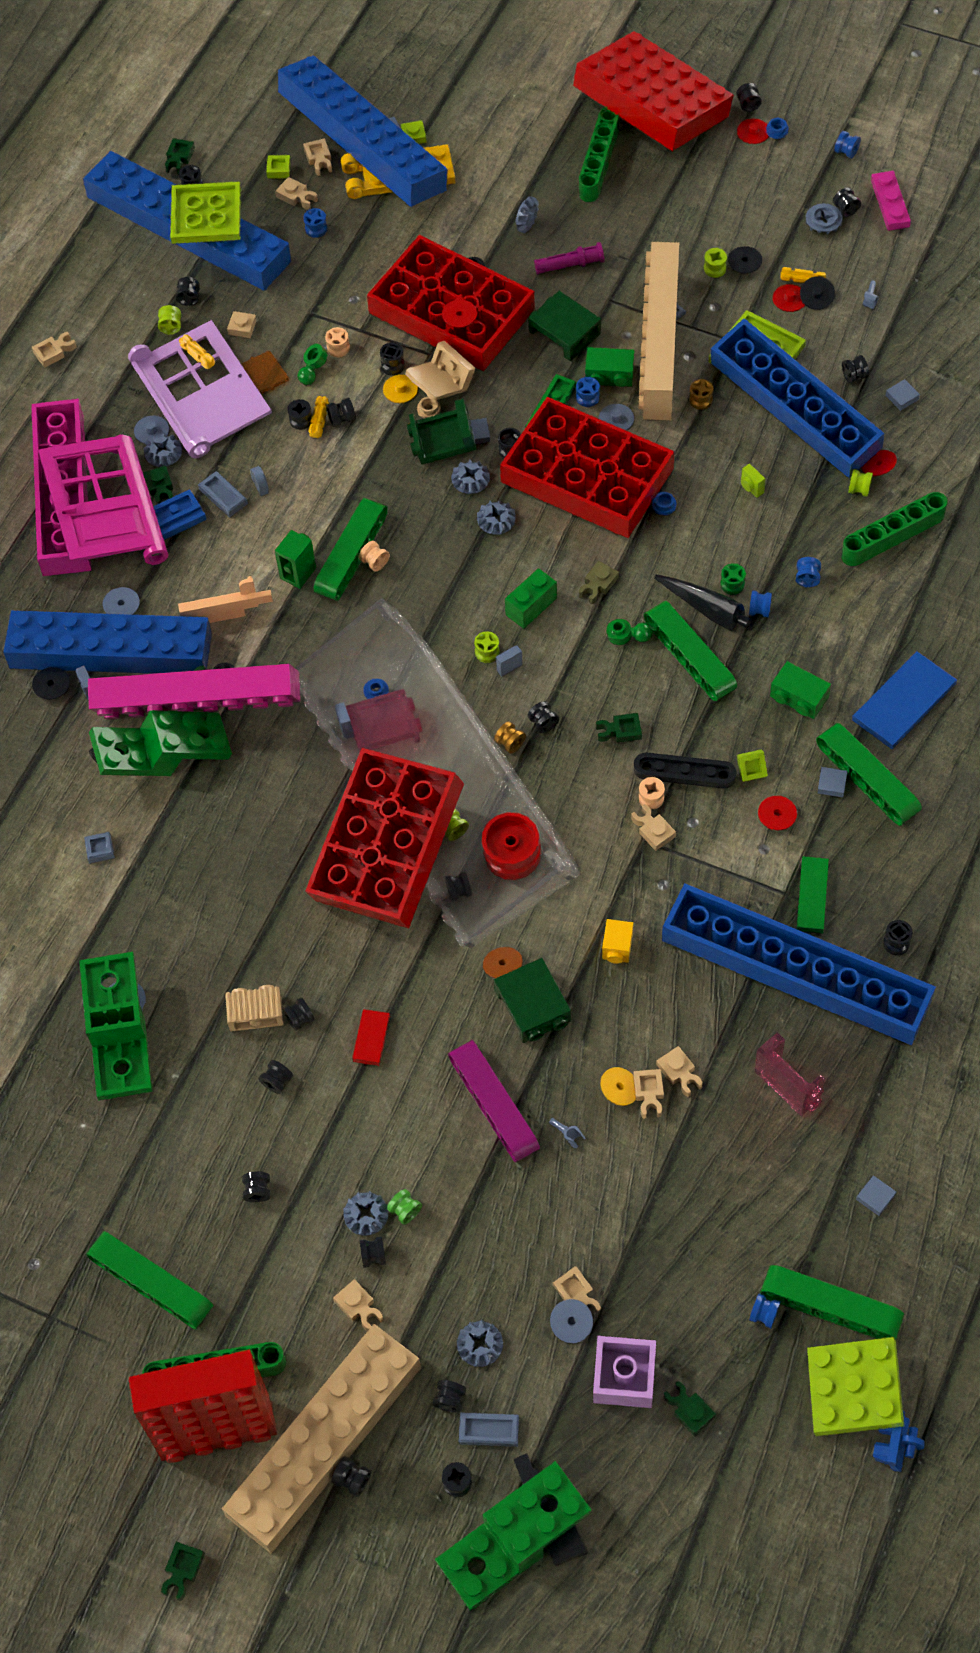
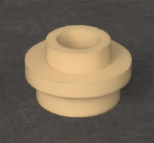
[417,397,441,418]

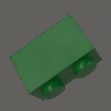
[585,347,634,387]
[275,530,316,589]
[505,568,557,629]
[770,661,831,719]

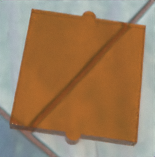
[241,351,289,394]

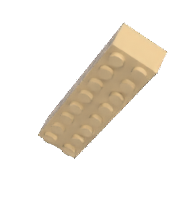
[639,242,679,420]
[222,1324,421,1554]

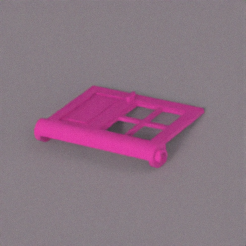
[38,435,168,565]

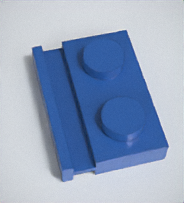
[153,489,207,540]

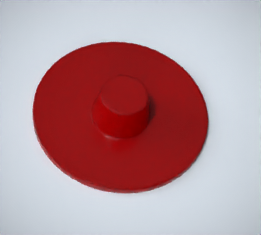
[737,119,769,144]
[772,284,805,312]
[442,300,477,328]
[861,450,897,476]
[758,796,797,830]

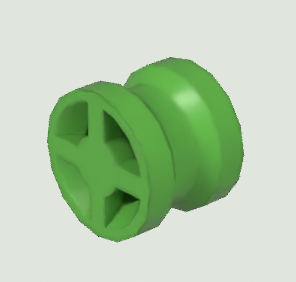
[387,1189,422,1225]

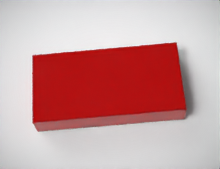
[352,1009,390,1066]

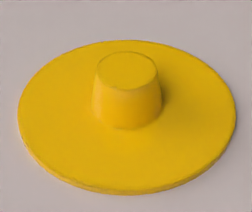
[383,375,418,403]
[600,1067,636,1106]

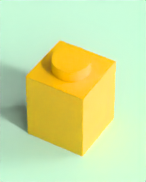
[602,919,633,964]

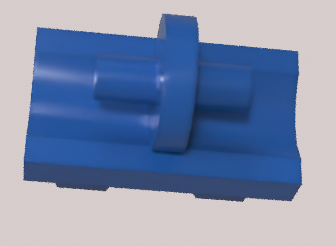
[873,1411,925,1472]

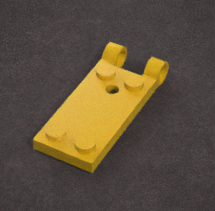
[341,144,455,199]

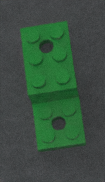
[89,710,232,776]
[79,952,153,1101]
[435,1461,592,1611]

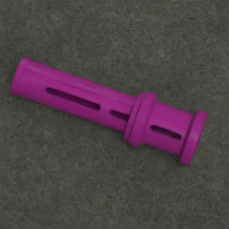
[534,242,605,274]

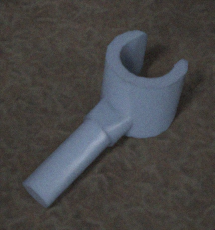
[862,281,879,309]
[549,1118,585,1148]

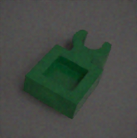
[165,138,195,175]
[143,466,174,505]
[596,713,642,743]
[664,1381,716,1436]
[161,1542,205,1601]

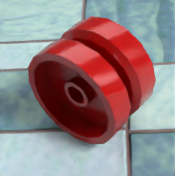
[481,812,541,880]

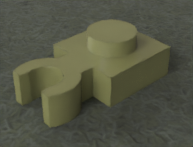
[579,561,619,604]

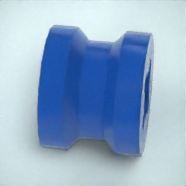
[834,131,861,159]
[303,208,327,238]
[576,377,600,407]
[796,557,821,587]
[749,590,772,618]
[749,1294,781,1329]

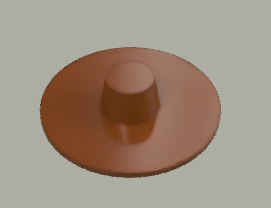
[483,947,523,978]

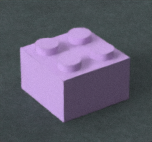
[593,1336,656,1408]

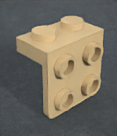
[405,341,476,400]

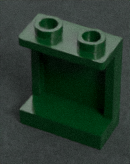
[528,291,601,362]
[407,398,477,465]
[494,958,571,1043]

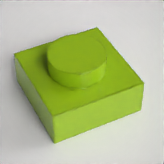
[401,120,427,144]
[266,155,291,178]
[741,463,766,498]
[737,749,768,782]

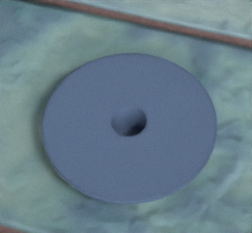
[599,404,634,430]
[134,416,169,444]
[103,587,140,615]
[550,1299,593,1343]

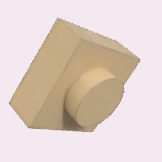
[227,311,257,338]

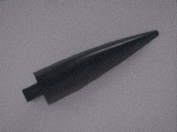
[654,574,751,631]

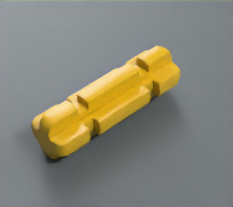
[780,267,826,283]
[179,334,215,369]
[309,396,329,438]

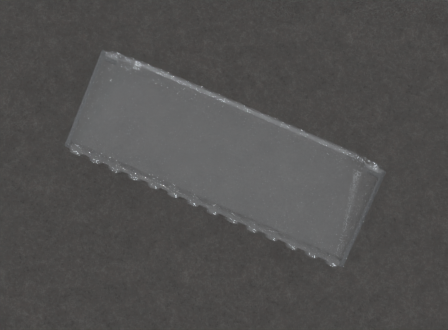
[295,598,581,949]

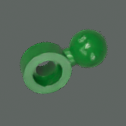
[297,344,328,385]
[606,619,653,645]

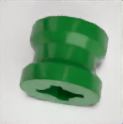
[720,563,746,595]

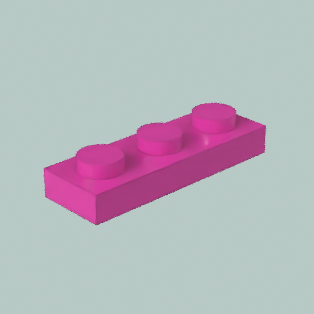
[871,171,911,231]

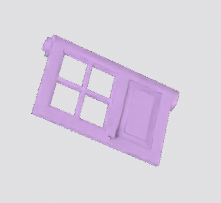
[128,320,272,458]

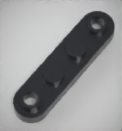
[633,752,737,789]

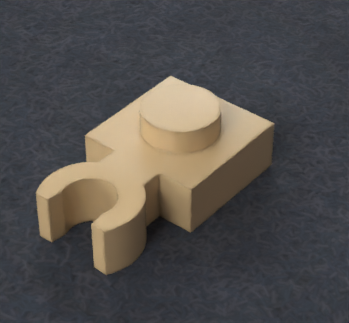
[303,138,332,176]
[275,177,318,210]
[32,332,77,368]
[631,804,676,851]
[656,1046,702,1097]
[633,1069,664,1119]
[552,1266,601,1312]
[333,1279,383,1331]

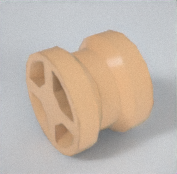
[325,327,350,358]
[359,541,390,572]
[639,777,665,810]

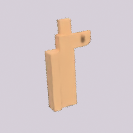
[178,576,273,623]

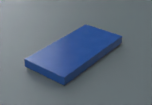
[852,651,957,749]

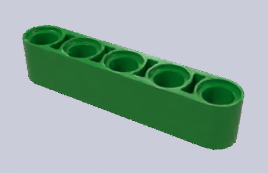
[579,107,619,202]
[841,492,947,566]
[314,498,388,601]
[643,601,737,701]
[816,723,922,826]
[86,1231,214,1329]
[760,1265,904,1340]
[142,1342,286,1378]

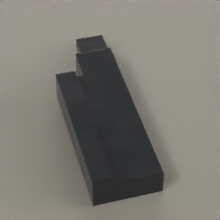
[513,1453,588,1566]

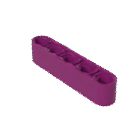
[448,1040,540,1163]

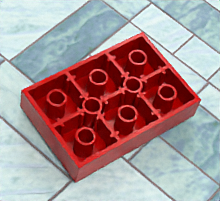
[573,31,734,151]
[367,235,535,371]
[500,397,675,538]
[305,748,464,929]
[128,1350,277,1463]

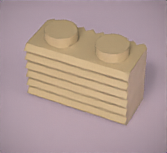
[225,985,284,1032]

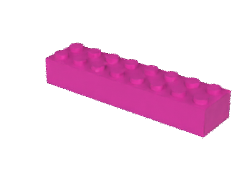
[31,399,92,576]
[88,664,300,719]

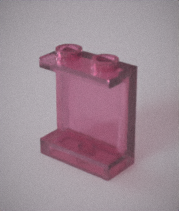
[345,689,423,753]
[754,1032,825,1116]

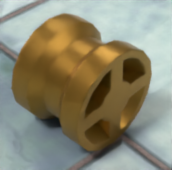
[689,379,713,410]
[494,721,526,754]

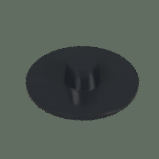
[728,246,762,273]
[800,276,835,310]
[32,667,70,700]

